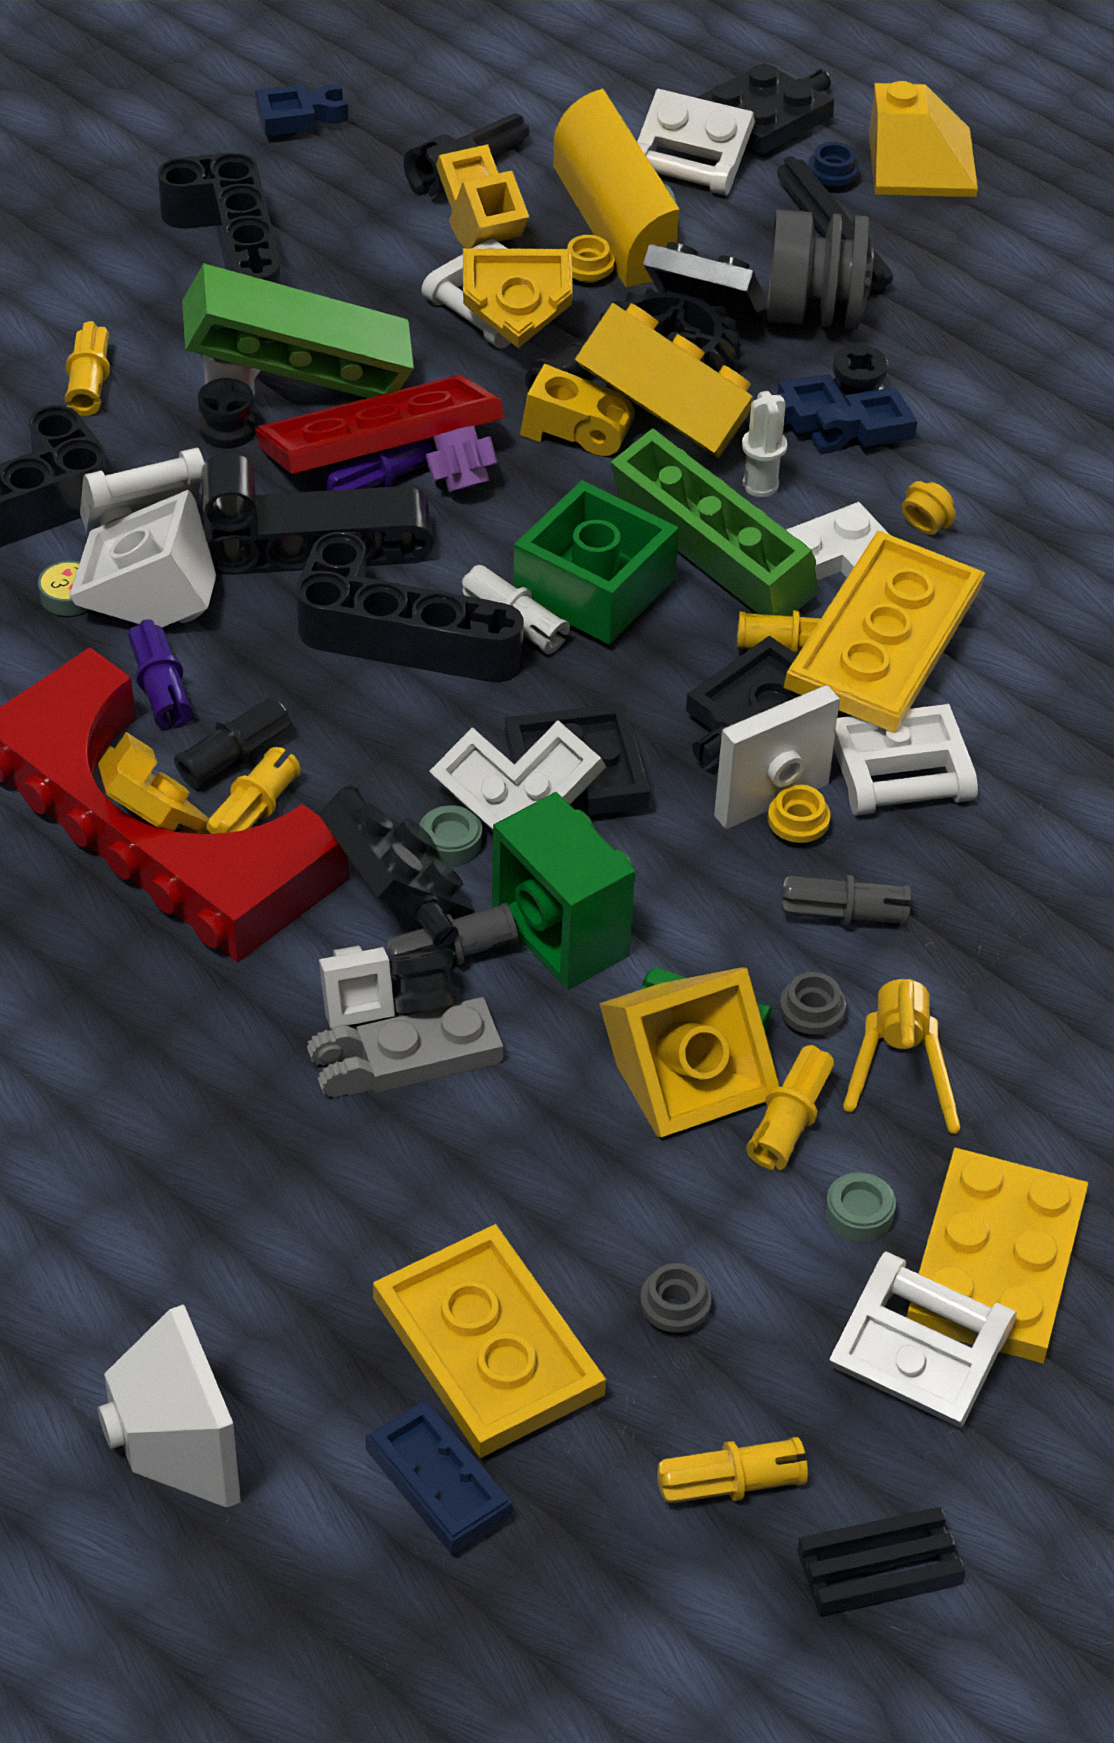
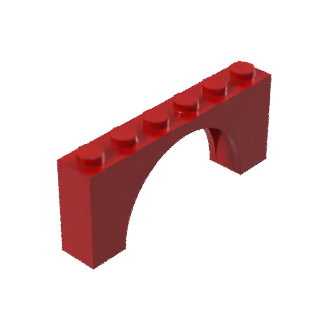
[0,647,349,963]

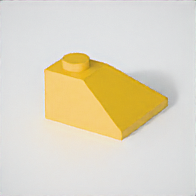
[869,81,978,197]
[599,967,780,1137]

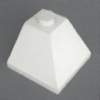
[69,490,216,627]
[97,1305,241,1507]

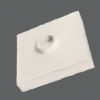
[714,685,840,830]

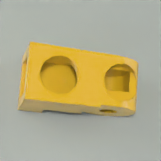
[520,364,635,456]

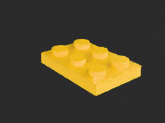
[907,1147,1089,1364]
[373,1224,606,1458]

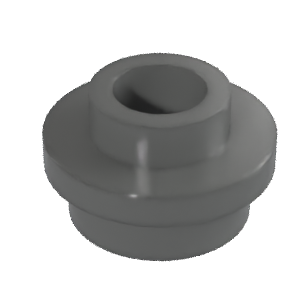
[780,972,846,1034]
[640,1263,711,1333]

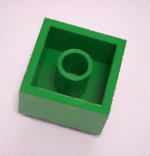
[513,480,679,645]
[492,792,636,991]

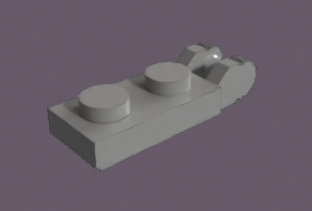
[307,997,503,1098]

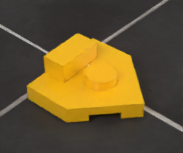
[463,248,573,348]
[98,732,211,834]

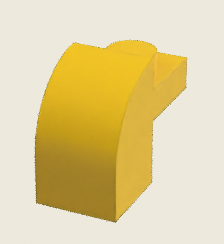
[436,144,529,248]

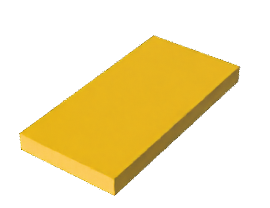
[783,530,985,733]

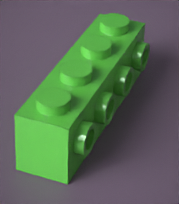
[182,263,414,398]
[610,428,819,616]

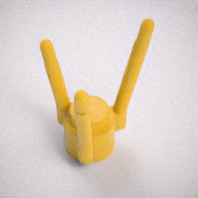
[843,979,960,1134]

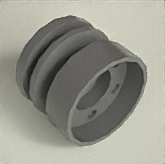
[767,210,874,330]

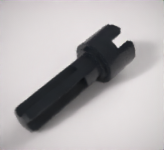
[403,113,530,197]

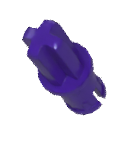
[323,439,433,491]
[128,619,193,729]

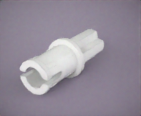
[742,391,787,497]
[462,565,570,654]

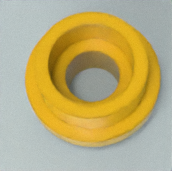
[567,235,615,283]
[901,481,956,535]
[768,784,831,843]

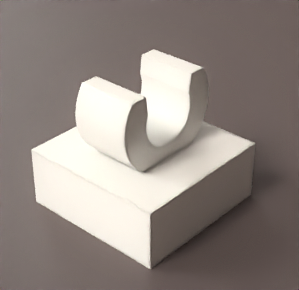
[319,945,395,1029]

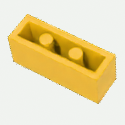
[575,303,754,459]

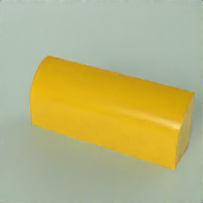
[553,89,679,288]

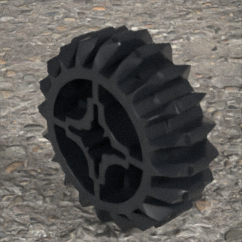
[597,286,741,399]

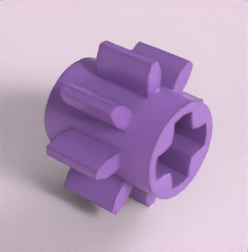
[426,426,498,492]

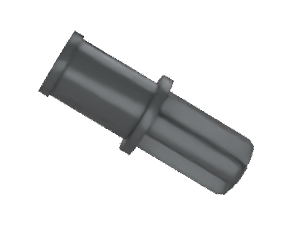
[780,875,911,926]
[387,903,518,965]

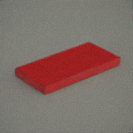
[255,374,504,474]

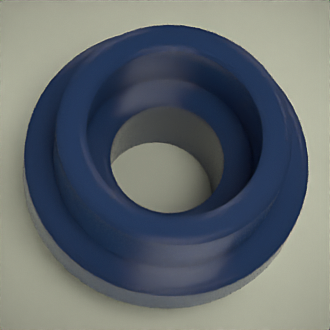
[808,142,859,189]

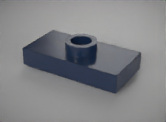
[365,1399,513,1555]

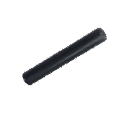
[777,156,893,294]

